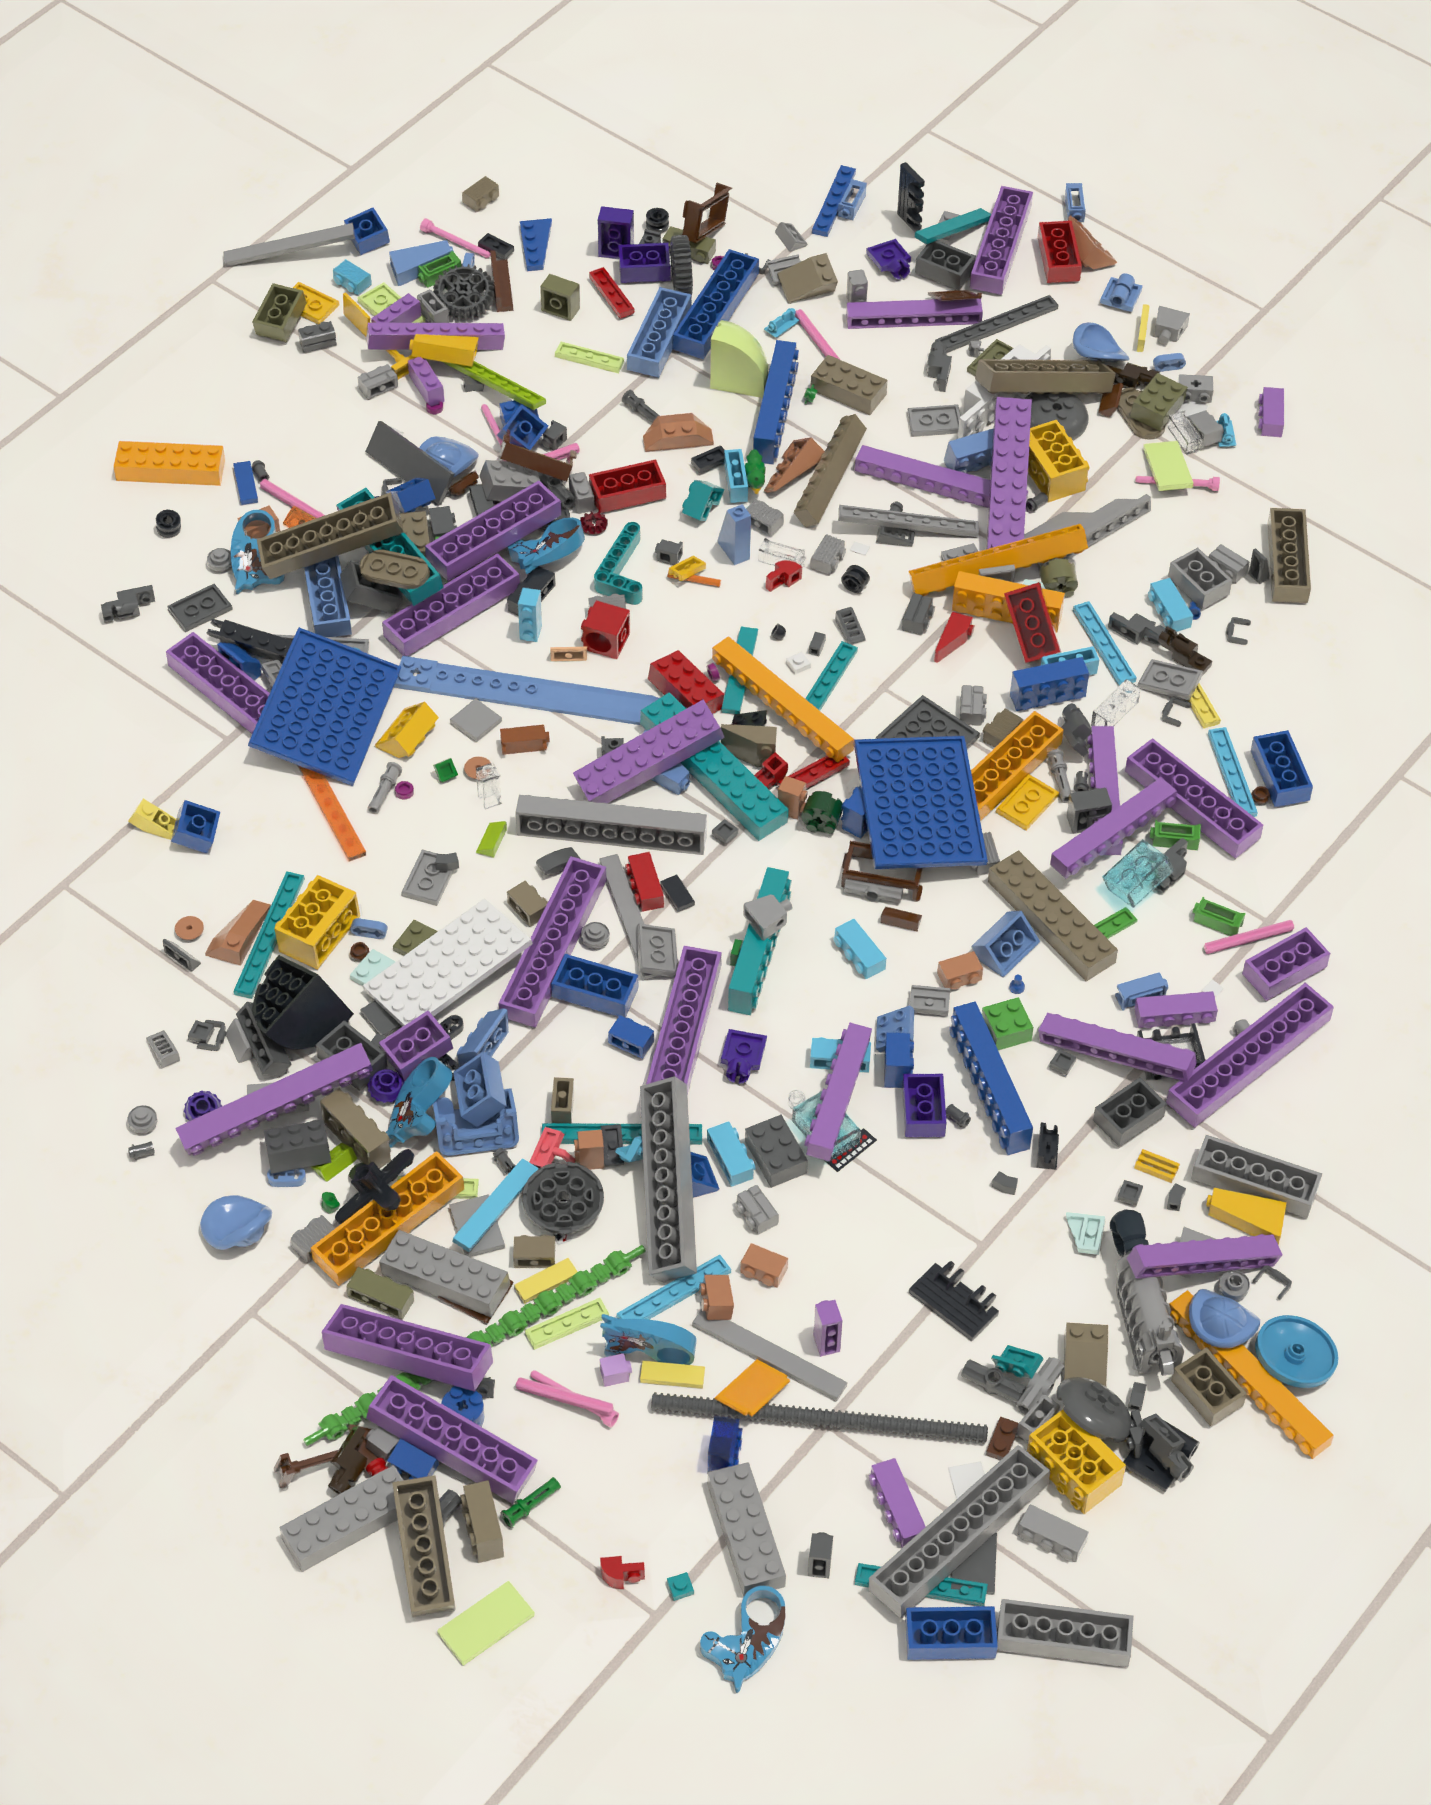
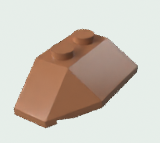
[643,413,714,452]

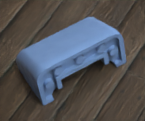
[433,1088,519,1156]

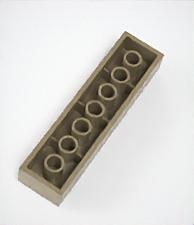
[975,359,1116,394]
[257,492,404,579]
[988,850,1118,982]

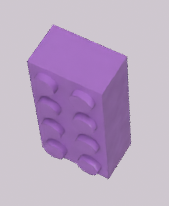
[1242,927,1331,1001]

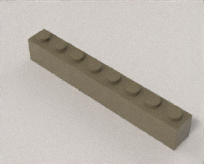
[793,414,867,527]

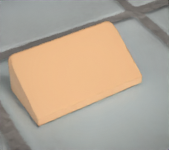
[550,646,587,661]

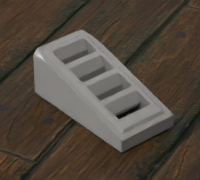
[146,1030,180,1068]

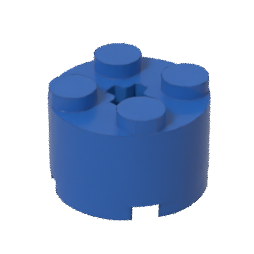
[441,1386,485,1427]

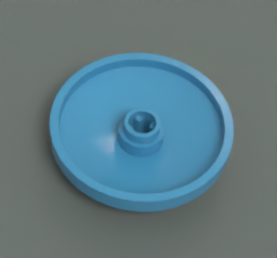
[1255,1315,1339,1388]

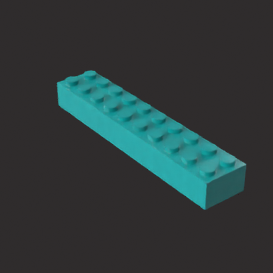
[640,692,789,841]

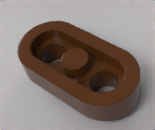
[448,471,479,496]

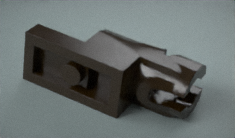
[1107,362,1160,389]
[1158,626,1213,675]
[328,1426,368,1495]

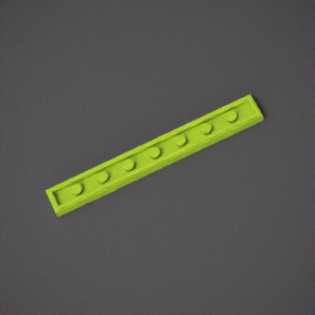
[441,361,546,410]

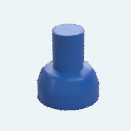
[1189,602,1201,620]
[1009,974,1025,994]

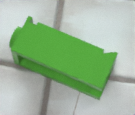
[417,251,461,288]
[1150,820,1201,851]
[1192,897,1246,936]

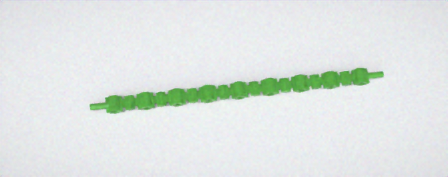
[303,1245,646,1446]

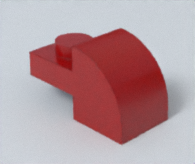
[766,560,802,592]
[754,752,789,789]
[600,1556,645,1589]

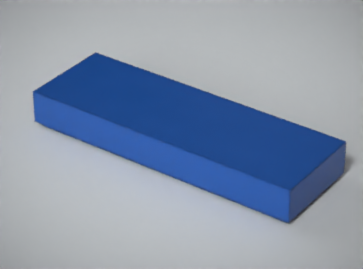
[233,461,258,505]

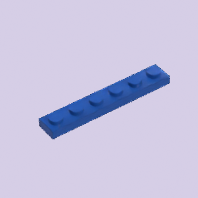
[812,165,856,237]

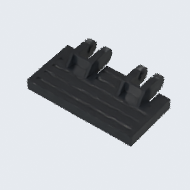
[897,162,925,232]
[909,1261,999,1341]

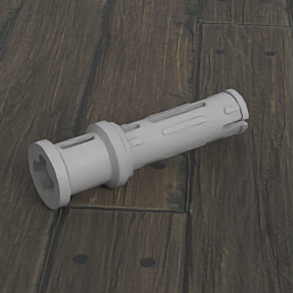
[1047,749,1071,803]
[367,762,403,814]

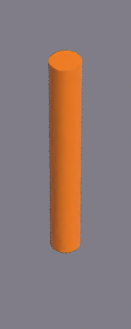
[667,571,721,587]

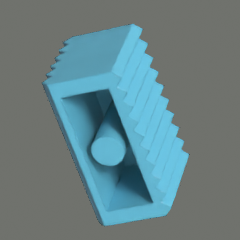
[333,259,372,295]

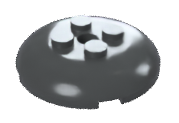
[1025,392,1089,440]
[523,1162,604,1234]
[1056,1377,1132,1442]

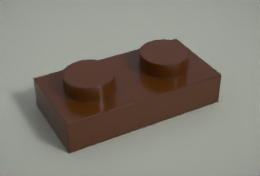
[986,1416,1018,1460]

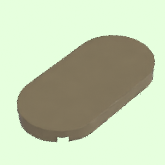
[1117,388,1165,440]
[359,550,430,589]

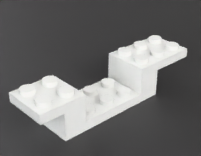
[958,344,1051,439]

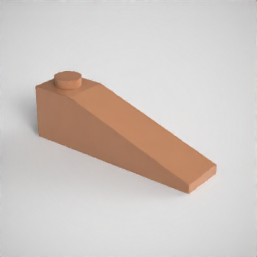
[1068,215,1117,269]
[764,437,825,493]
[205,900,271,966]

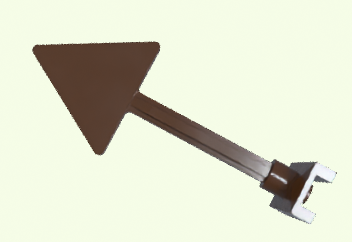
[273,1424,378,1488]

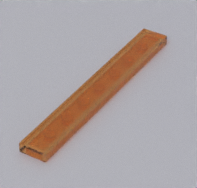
[297,765,366,862]

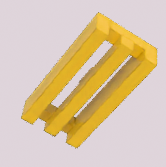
[668,555,706,581]
[1134,1149,1180,1183]

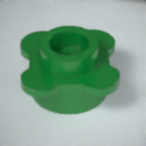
[803,384,818,404]

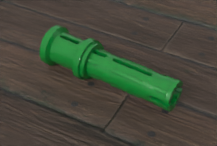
[500,1477,561,1527]

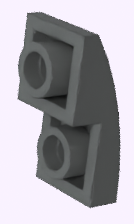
[536,847,581,875]
[1126,1410,1143,1458]

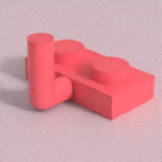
[529,1127,575,1168]

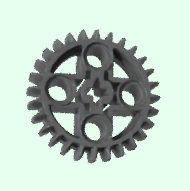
[670,235,693,295]
[433,264,495,321]

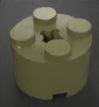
[1039,559,1078,597]

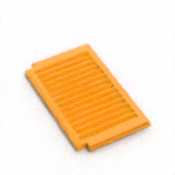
[714,1359,790,1417]

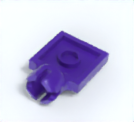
[866,239,911,280]
[721,1029,767,1084]

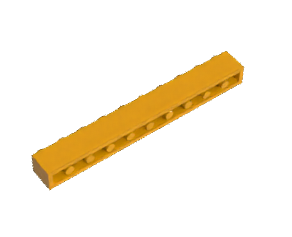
[908,524,1088,596]
[712,636,854,762]
[1169,1290,1334,1459]

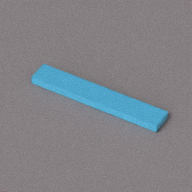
[1073,601,1137,687]
[1208,727,1258,817]
[452,1158,539,1252]
[616,1254,731,1320]

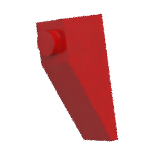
[934,612,975,663]

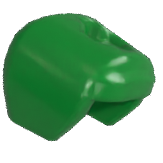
[321,1192,340,1213]

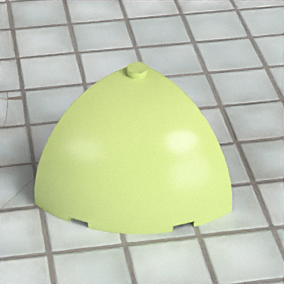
[710,320,769,398]

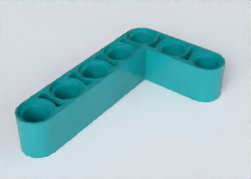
[594,522,643,605]

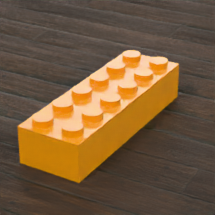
[114,441,225,486]
[952,571,1065,633]

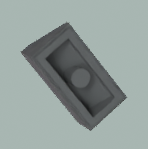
[162,938,201,972]

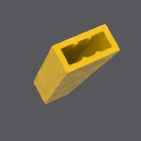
[409,334,479,367]
[1206,1188,1287,1246]

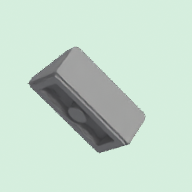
[775,222,808,252]
[226,1018,252,1063]

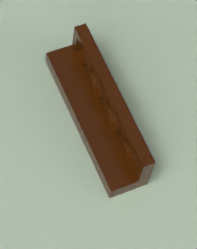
[490,251,514,312]

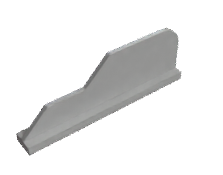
[1024,494,1151,568]

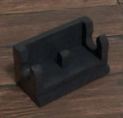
[1036,1122,1059,1170]

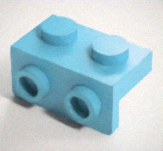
[615,1136,643,1163]

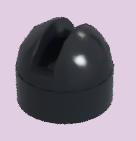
[771,623,786,639]

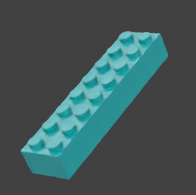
[336,487,444,606]
[728,867,792,1016]

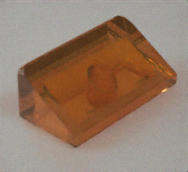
[283,506,316,528]

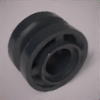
[646,207,669,233]
[156,509,181,538]
[841,565,870,593]

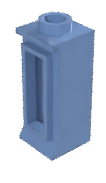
[838,179,867,220]
[1065,183,1086,222]
[1115,972,1169,1011]

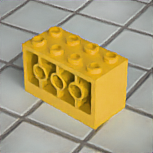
[1028,420,1090,503]
[274,875,360,970]
[1027,1409,1126,1514]

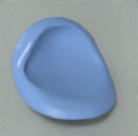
[1073,322,1130,362]
[419,436,479,477]
[200,1195,273,1250]
[1189,1289,1261,1348]

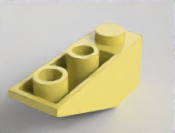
[128,798,176,840]

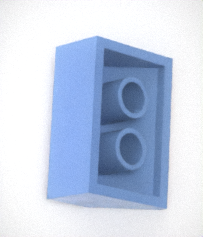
[971,911,1041,977]
[456,1008,509,1067]

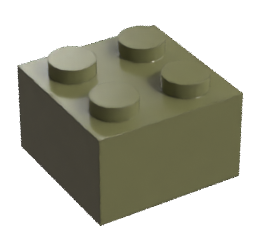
[540,273,580,321]

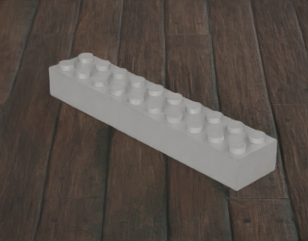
[515,794,707,855]
[640,1076,697,1282]
[869,1445,1050,1618]

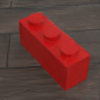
[625,852,664,912]

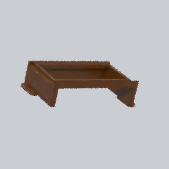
[682,182,733,243]
[500,429,577,482]
[841,841,923,902]

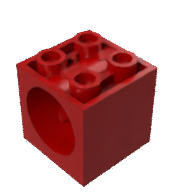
[581,600,630,659]

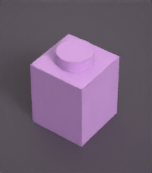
[599,1353,632,1387]

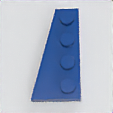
[519,218,552,271]

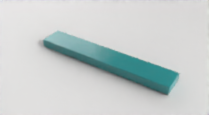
[914,208,991,244]
[722,626,759,714]
[805,641,858,711]
[855,1563,988,1606]

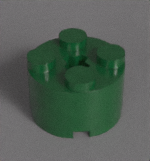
[801,791,843,834]

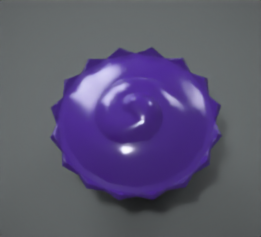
[367,1069,405,1103]
[183,1090,222,1121]

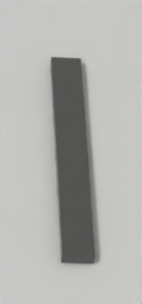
[935,295,1059,353]

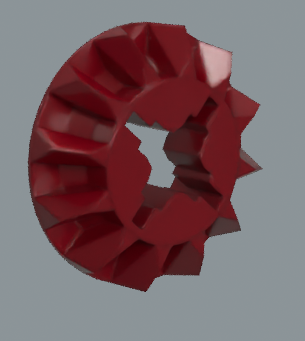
[580,511,608,534]

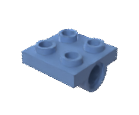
[1100,273,1143,312]
[876,1005,914,1053]

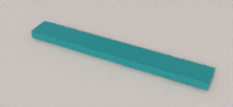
[233,871,305,999]
[542,1123,702,1145]

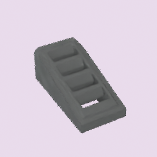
[876,526,915,546]
[1248,548,1270,584]
[835,607,866,645]

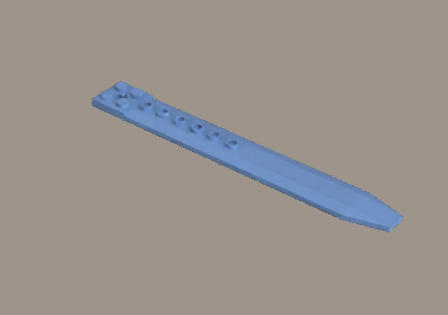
[394,656,659,726]

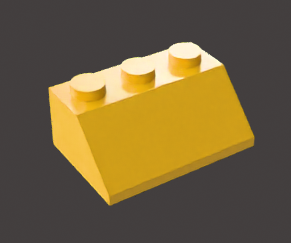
[375,701,439,758]

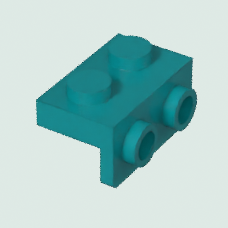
[991,1345,1044,1379]

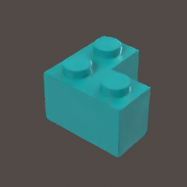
[682,480,725,521]

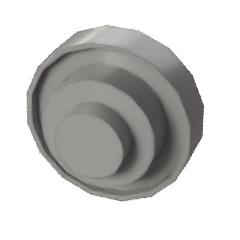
[207,548,232,572]
[581,922,610,949]
[127,1105,158,1134]
[1219,1270,1250,1300]

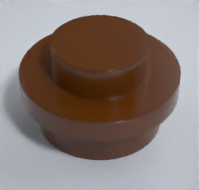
[1251,786,1270,804]
[350,942,370,961]

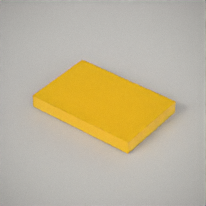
[293,282,340,324]
[996,774,1059,831]

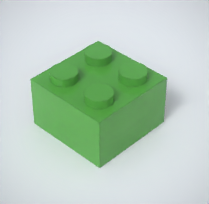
[982,997,1034,1051]

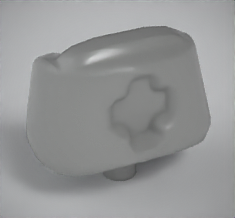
[968,340,984,358]
[1233,1019,1250,1036]

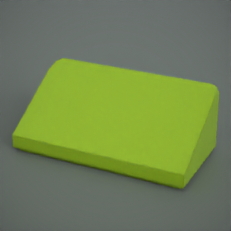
[476,821,507,857]
[311,1143,357,1182]

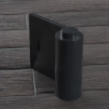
[1123,1420,1200,1492]

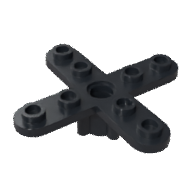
[335,1149,414,1224]

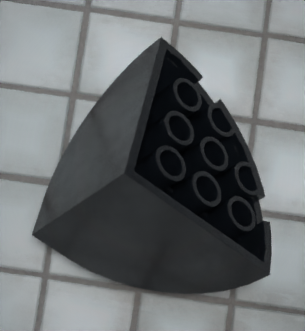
[253,955,354,1049]

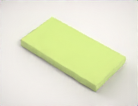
[357,282,426,323]
[1143,441,1193,491]
[437,1581,535,1666]

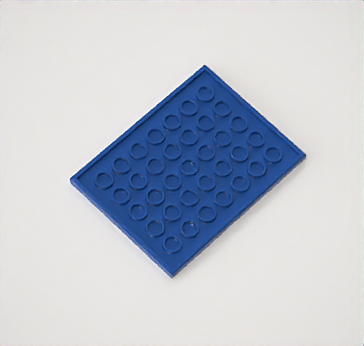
[248,627,401,786]
[853,736,988,869]

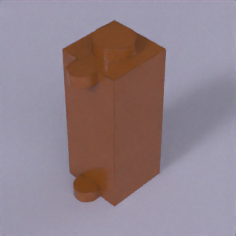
[500,724,550,755]

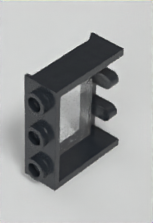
[1137,1023,1206,1080]

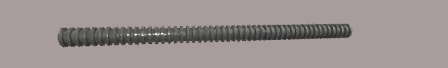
[651,1392,988,1443]

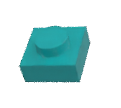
[667,1572,694,1601]

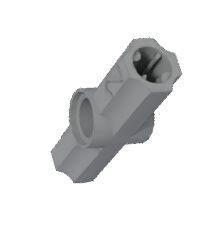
[844,878,904,903]
[1016,1357,1064,1415]

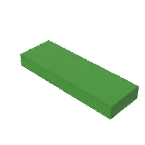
[1094,907,1138,939]

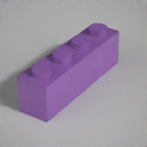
[1134,991,1218,1028]
[868,1458,926,1548]

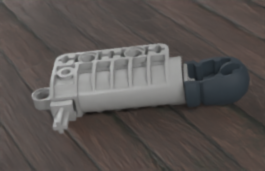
[1110,1209,1184,1376]

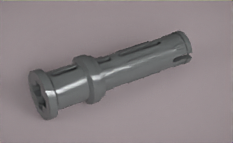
[622,390,660,423]

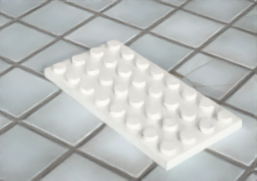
[363,898,533,1026]

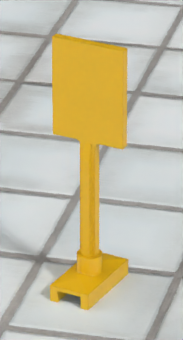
[343,292,417,380]

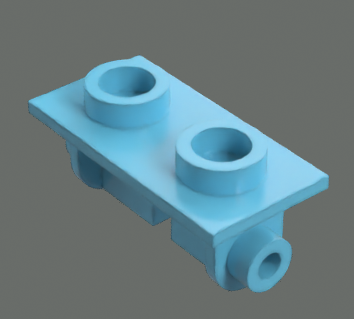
[764,308,799,338]
[1217,413,1236,447]

